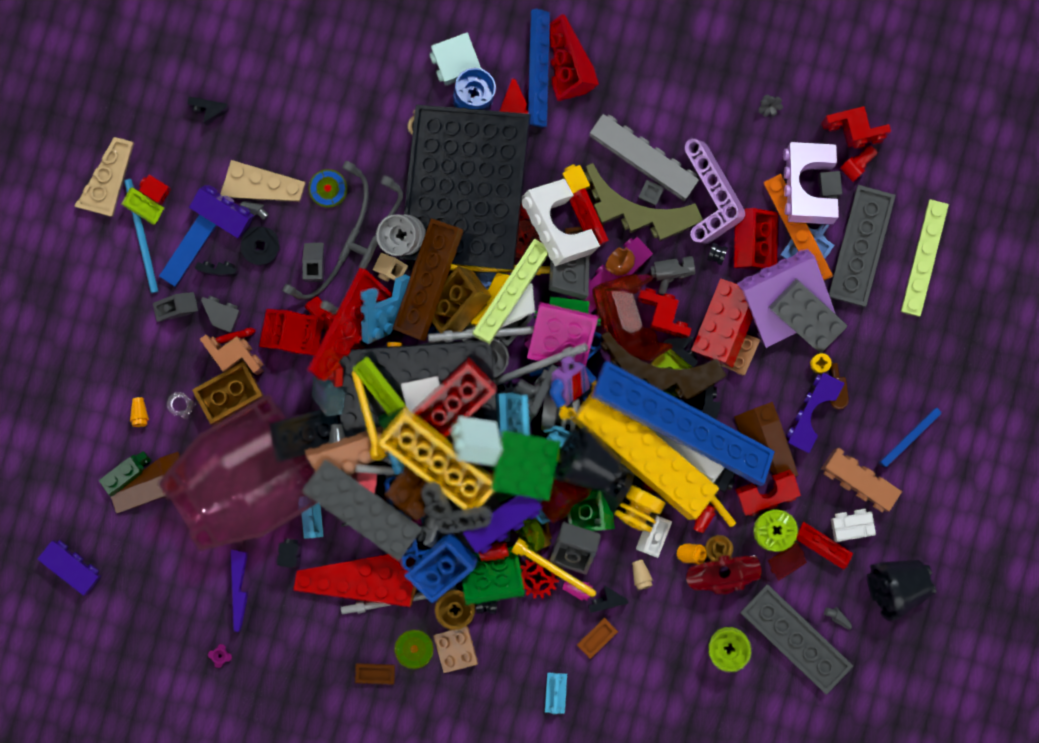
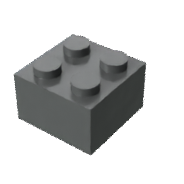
[549,522,601,574]

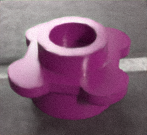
[208,644,232,668]

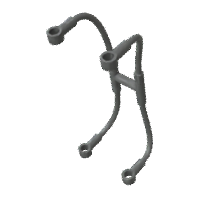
[282,161,403,315]

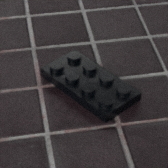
[269,405,340,462]

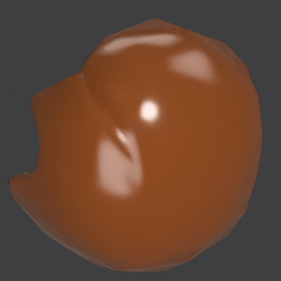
[605,247,635,276]

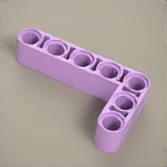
[685,139,745,244]

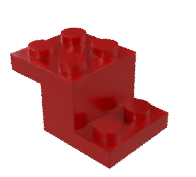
[821,106,891,149]
[637,288,692,338]
[259,309,324,356]

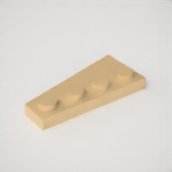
[75,137,134,217]
[221,160,306,202]

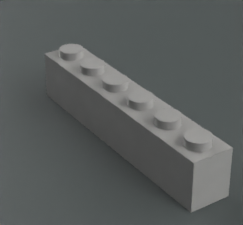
[589,114,699,202]

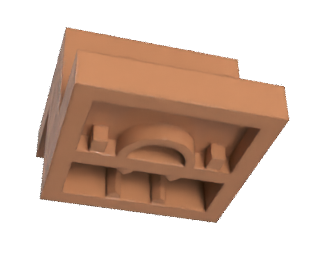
[200,335,264,375]

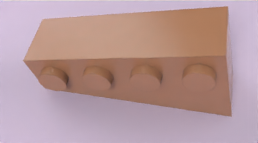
[305,426,388,476]
[821,448,902,513]

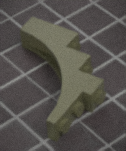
[584,163,703,242]

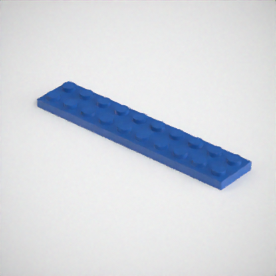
[591,361,775,487]

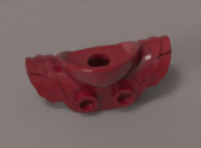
[686,555,762,595]

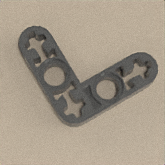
[422,482,493,533]

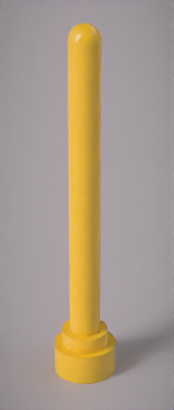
[352,370,387,460]
[511,538,596,597]

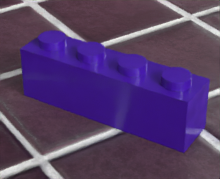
[463,495,542,554]

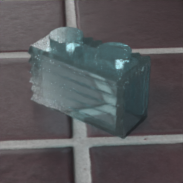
[311,377,345,416]

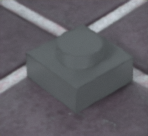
[638,180,664,206]

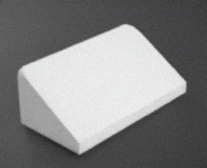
[636,513,672,558]

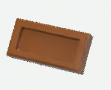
[576,617,618,659]

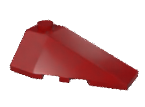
[550,14,599,101]

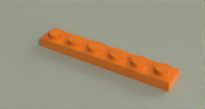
[763,174,833,281]

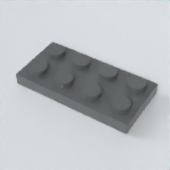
[769,279,848,353]

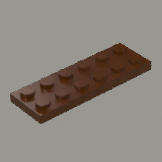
[393,218,463,341]

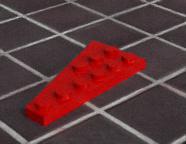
[308,268,392,381]
[294,549,419,608]

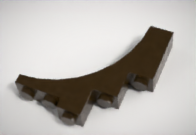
[600,332,727,402]

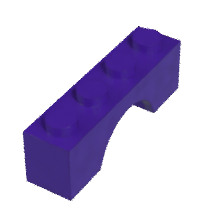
[786,373,845,453]

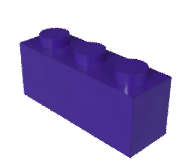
[189,185,254,238]
[38,540,102,596]

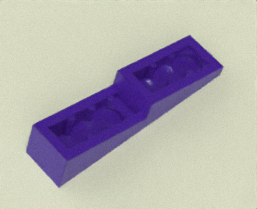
[231,550,249,632]

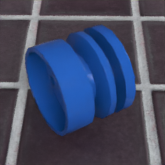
[453,68,496,110]

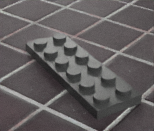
[828,185,896,307]
[302,459,422,561]
[740,584,853,695]

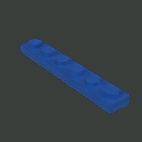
[528,9,550,127]

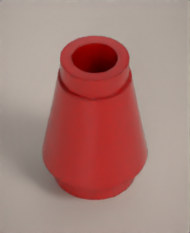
[693,504,716,533]
[479,541,509,561]

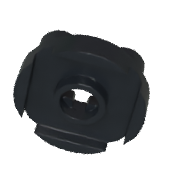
[241,227,280,266]

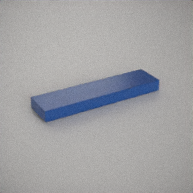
[159,214,217,287]
[878,407,941,467]

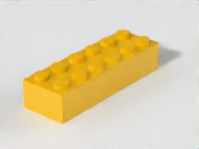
[379,407,494,510]

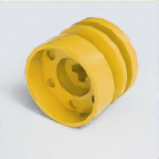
[614,486,666,533]

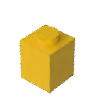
[562,164,590,194]

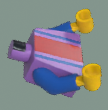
[550,357,597,420]

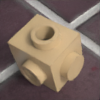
[373,253,408,282]

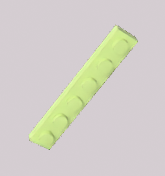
[901,199,949,317]
[473,239,548,345]

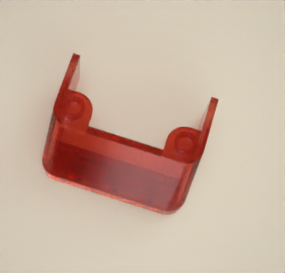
[592,274,673,361]

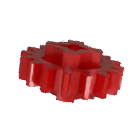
[520,556,559,599]

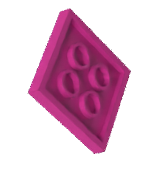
[527,303,598,366]

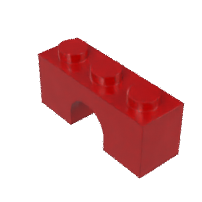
[735,469,801,516]

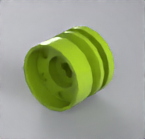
[753,510,798,551]
[709,627,751,671]

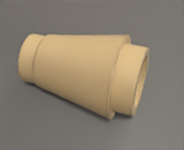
[632,560,653,590]

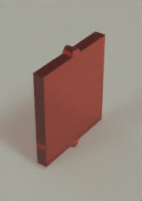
[768,542,807,581]

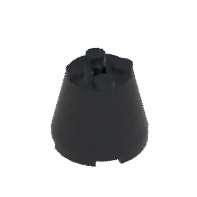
[554,425,622,493]
[867,560,936,621]

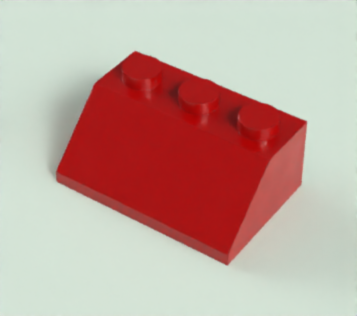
[734,208,778,270]

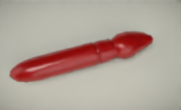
[215,328,256,344]

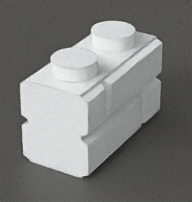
[831,509,876,542]

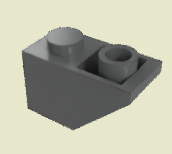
[303,243,324,282]
[201,296,241,333]

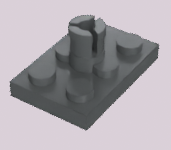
[549,255,590,300]
[514,365,558,426]

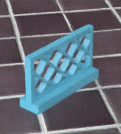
[496,392,529,438]

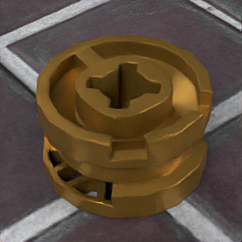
[705,535,733,561]

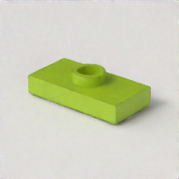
[121,187,164,225]

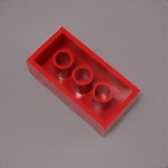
[691,278,753,368]
[412,358,496,438]

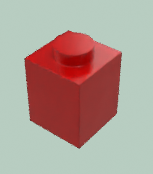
[139,174,172,205]

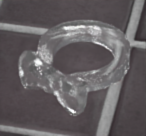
[167,392,196,419]

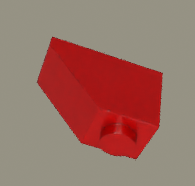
[500,78,528,114]

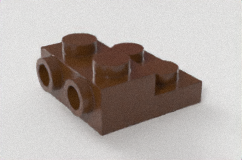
[385,465,435,521]

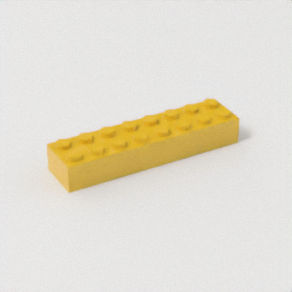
[570,390,719,520]

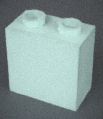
[429,33,481,86]
[451,416,502,466]

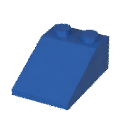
[405,533,478,603]

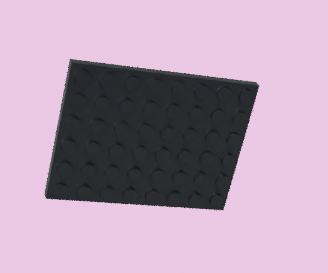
[399,105,531,270]
[337,340,498,465]

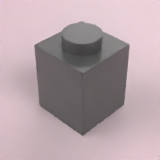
[818,171,842,199]

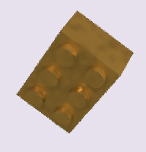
[432,266,492,333]
[192,361,265,425]

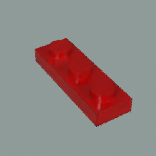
[570,188,609,246]
[796,522,853,570]

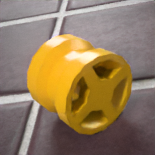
[810,353,831,374]

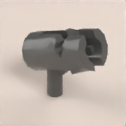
[650,256,695,294]
[417,505,446,547]

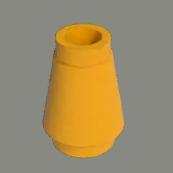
[130,397,149,427]

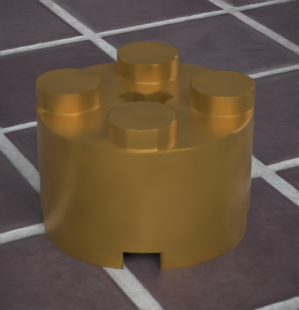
[435,590,475,630]

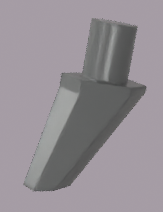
[239,202,269,220]
[824,607,852,630]

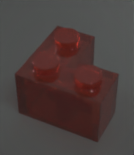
[540,479,592,524]

